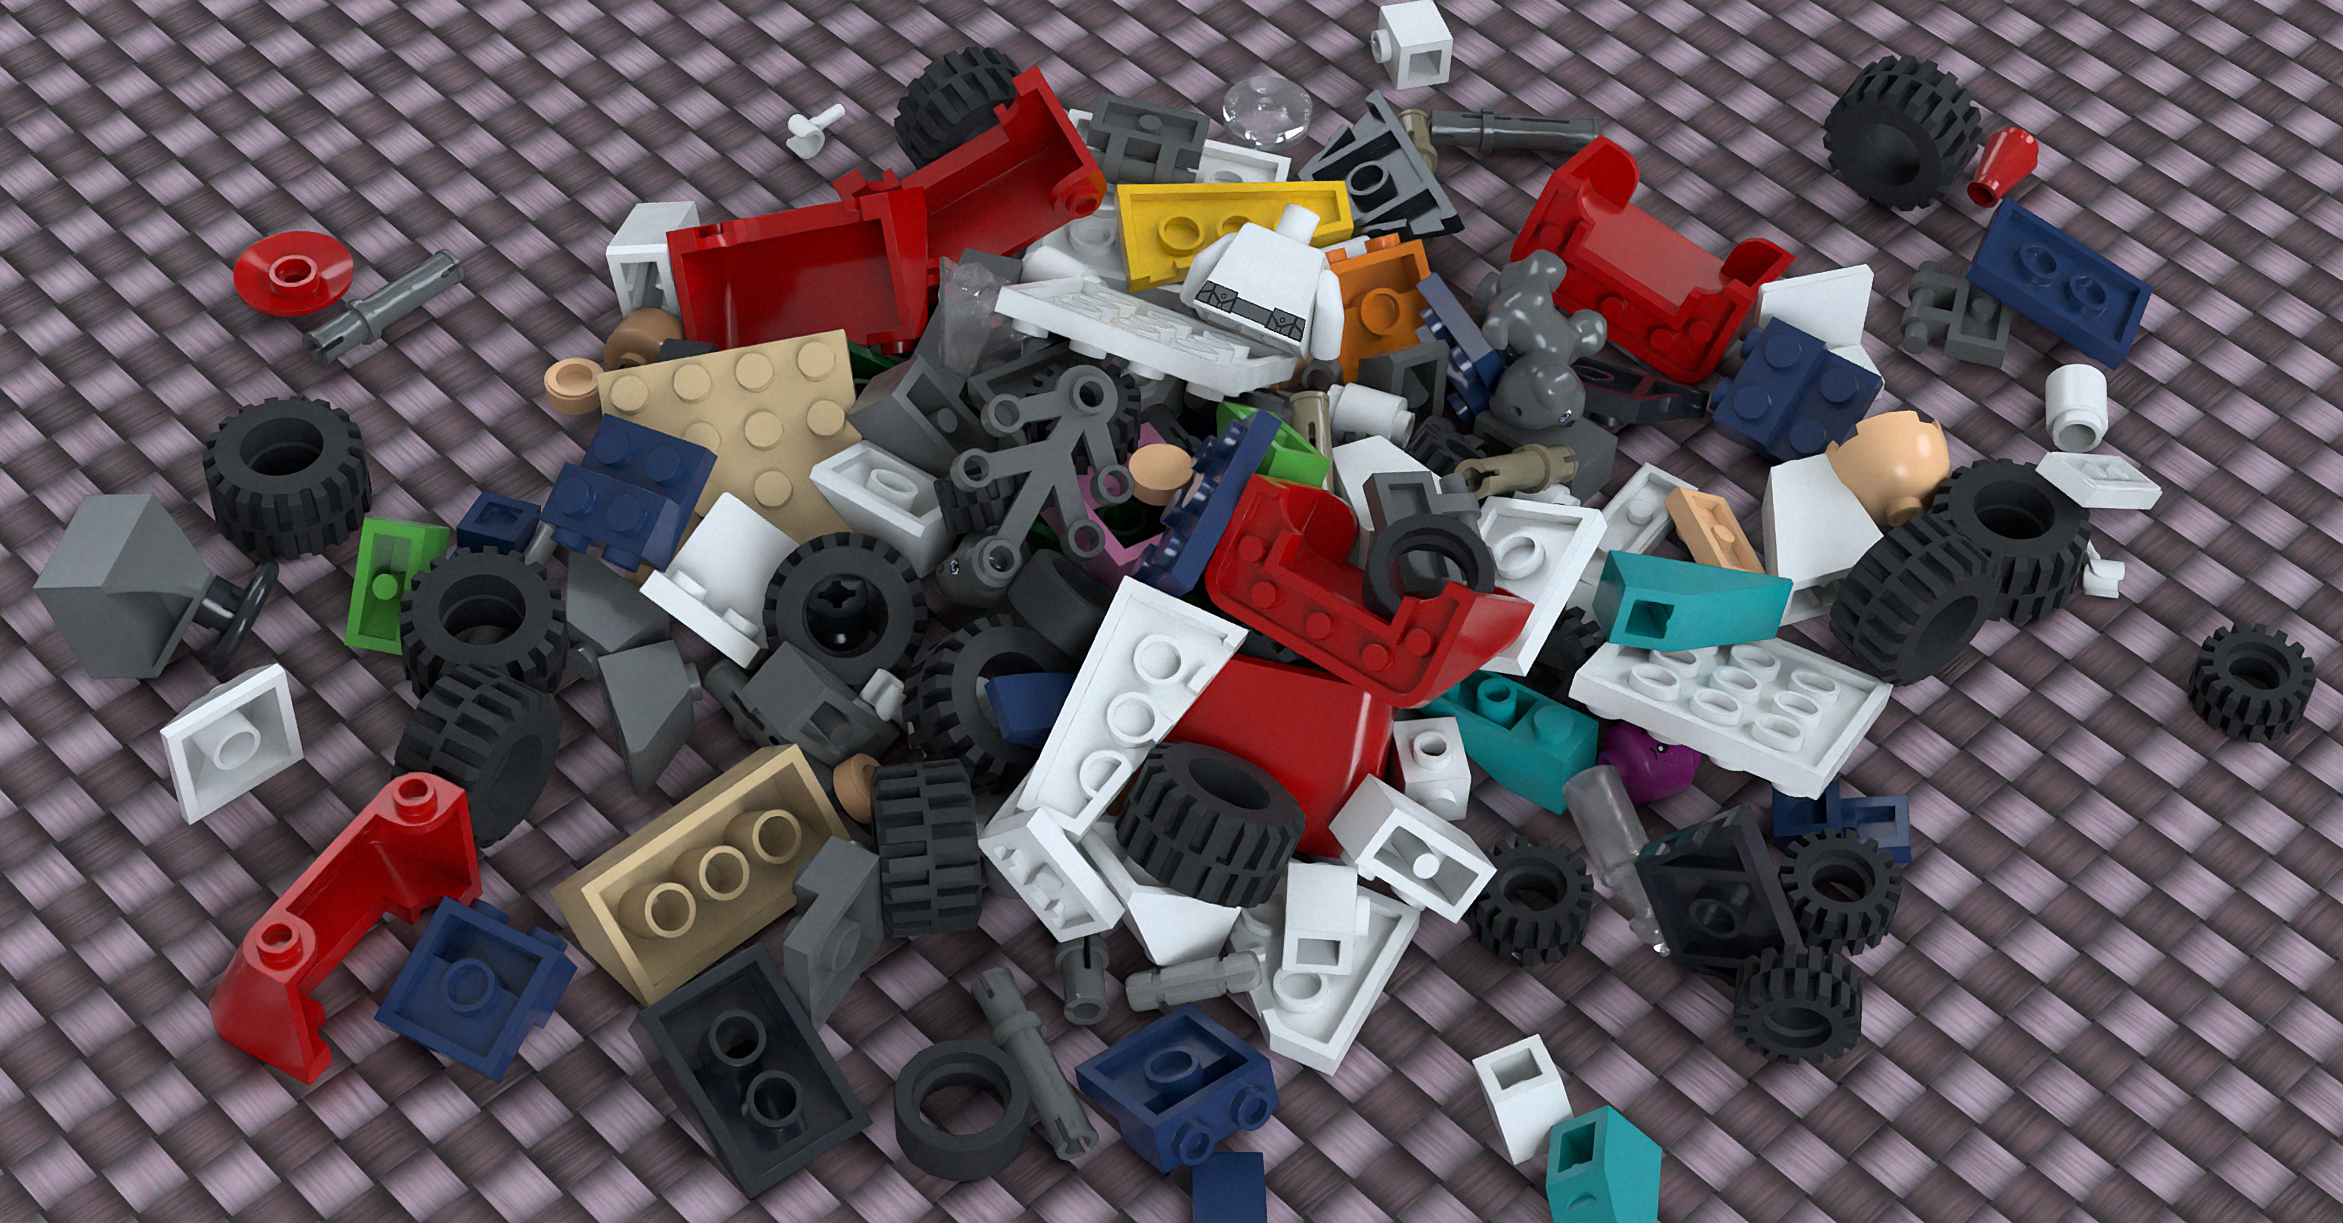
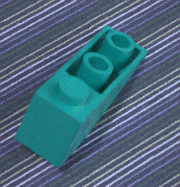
[1592,549,1794,652]
[1418,669,1599,816]
[1546,1105,1662,1223]

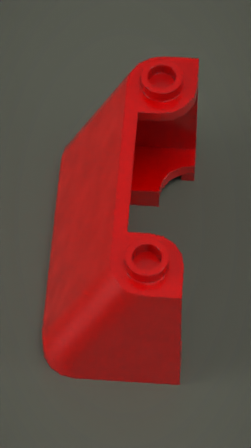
[832,65,1107,307]
[1510,134,1797,384]
[666,186,928,355]
[1205,473,1535,709]
[1135,653,1397,859]
[208,772,483,1086]

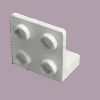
[1752,264,1885,400]
[639,492,801,670]
[978,762,1126,943]

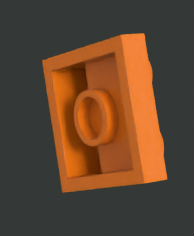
[1324,232,1431,385]

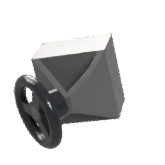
[33,493,280,679]

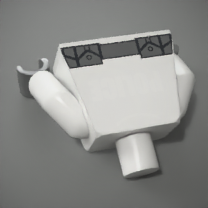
[1169,203,1345,391]

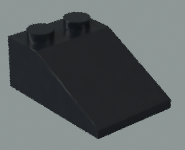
[628,941,873,1200]

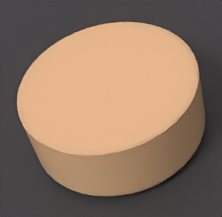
[544,358,604,415]
[1128,443,1194,506]
[833,753,881,824]

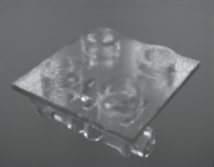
[938,256,1032,383]

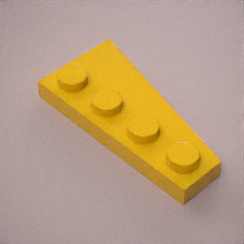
[1114,181,1354,294]

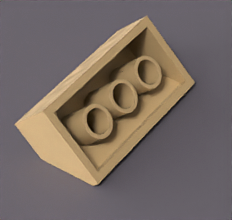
[549,743,852,1007]

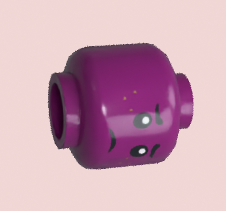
[1597,721,1701,805]

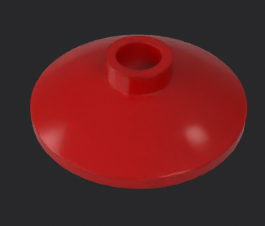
[233,231,354,317]

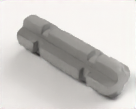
[1125,950,1262,1012]

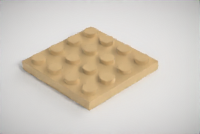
[596,329,864,589]

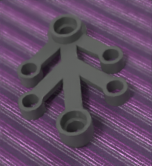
[950,365,1135,592]

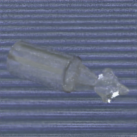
[1561,765,1671,957]

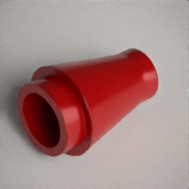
[1967,127,2039,208]

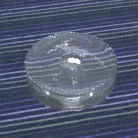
[1223,76,1312,151]

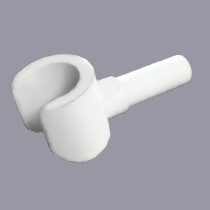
[786,104,845,159]
[2082,539,2125,599]
[859,668,907,732]

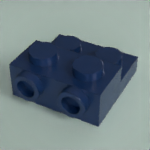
[1414,272,1506,427]
[1709,316,1884,465]
[539,413,718,573]
[373,896,578,1083]
[1074,1002,1280,1174]

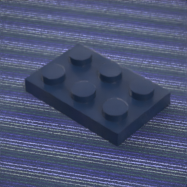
[1964,197,2154,370]
[1130,408,1282,598]

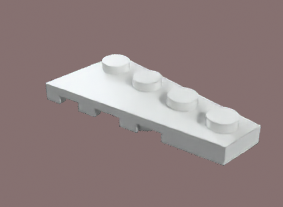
[1014,576,1249,845]

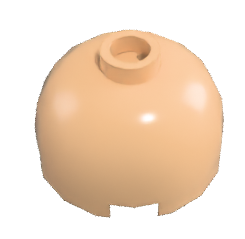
[1825,410,1952,527]

